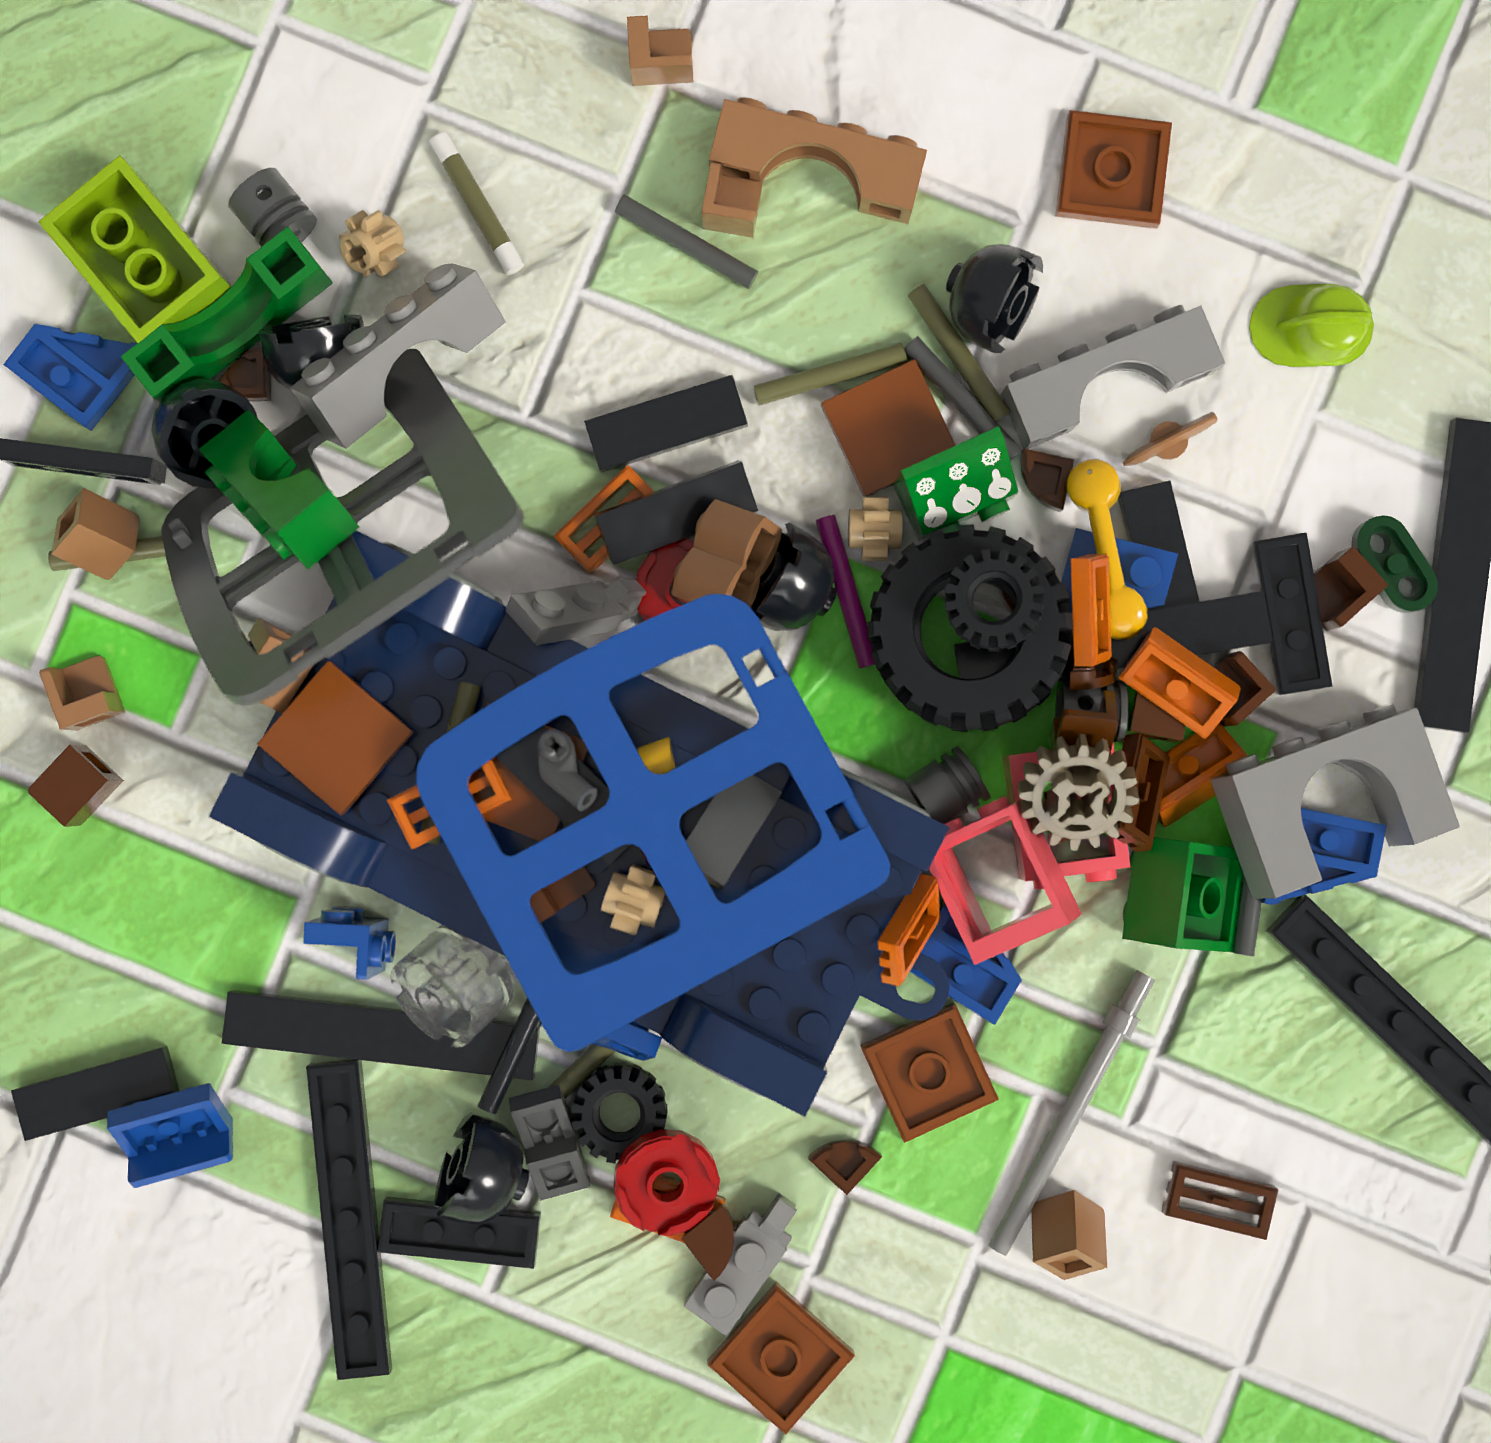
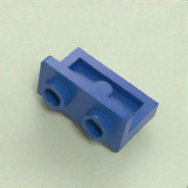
[303,906,396,980]
[107,1083,233,1188]

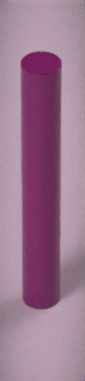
[815,514,875,669]

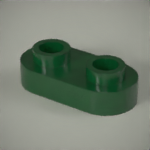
[1351,515,1438,613]

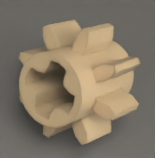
[339,210,405,277]
[848,497,903,561]
[601,865,666,936]

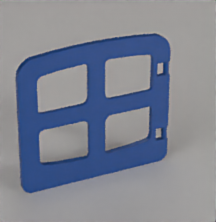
[416,594,890,1052]

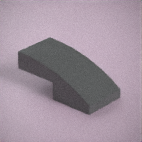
[686,775,782,891]
[509,1084,591,1201]

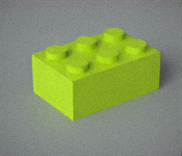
[38,155,232,343]

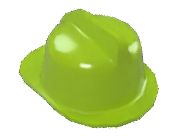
[1249,284,1374,367]

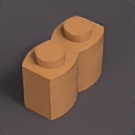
[672,499,782,608]

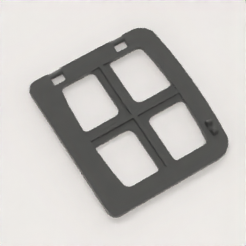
[161,349,524,705]

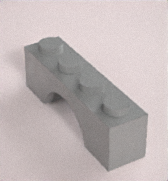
[290,263,506,449]
[1001,305,1225,449]

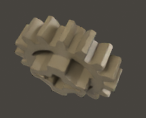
[1018,734,1139,850]

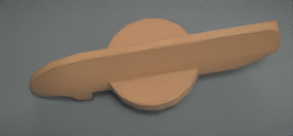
[1122,412,1218,466]

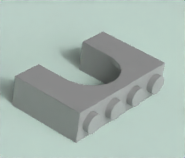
[1210,703,1460,899]

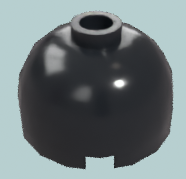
[946,244,1044,353]
[258,314,364,390]
[151,379,258,488]
[751,523,836,631]
[434,1112,529,1224]

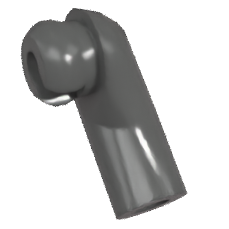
[537,730,598,811]

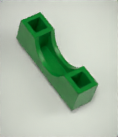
[120,226,333,402]
[199,409,359,570]

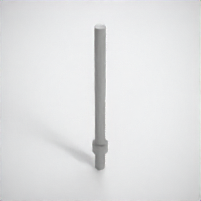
[988,970,1155,1256]

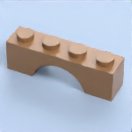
[709,97,927,224]

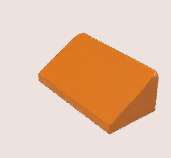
[1118,627,1241,739]
[1158,722,1247,827]

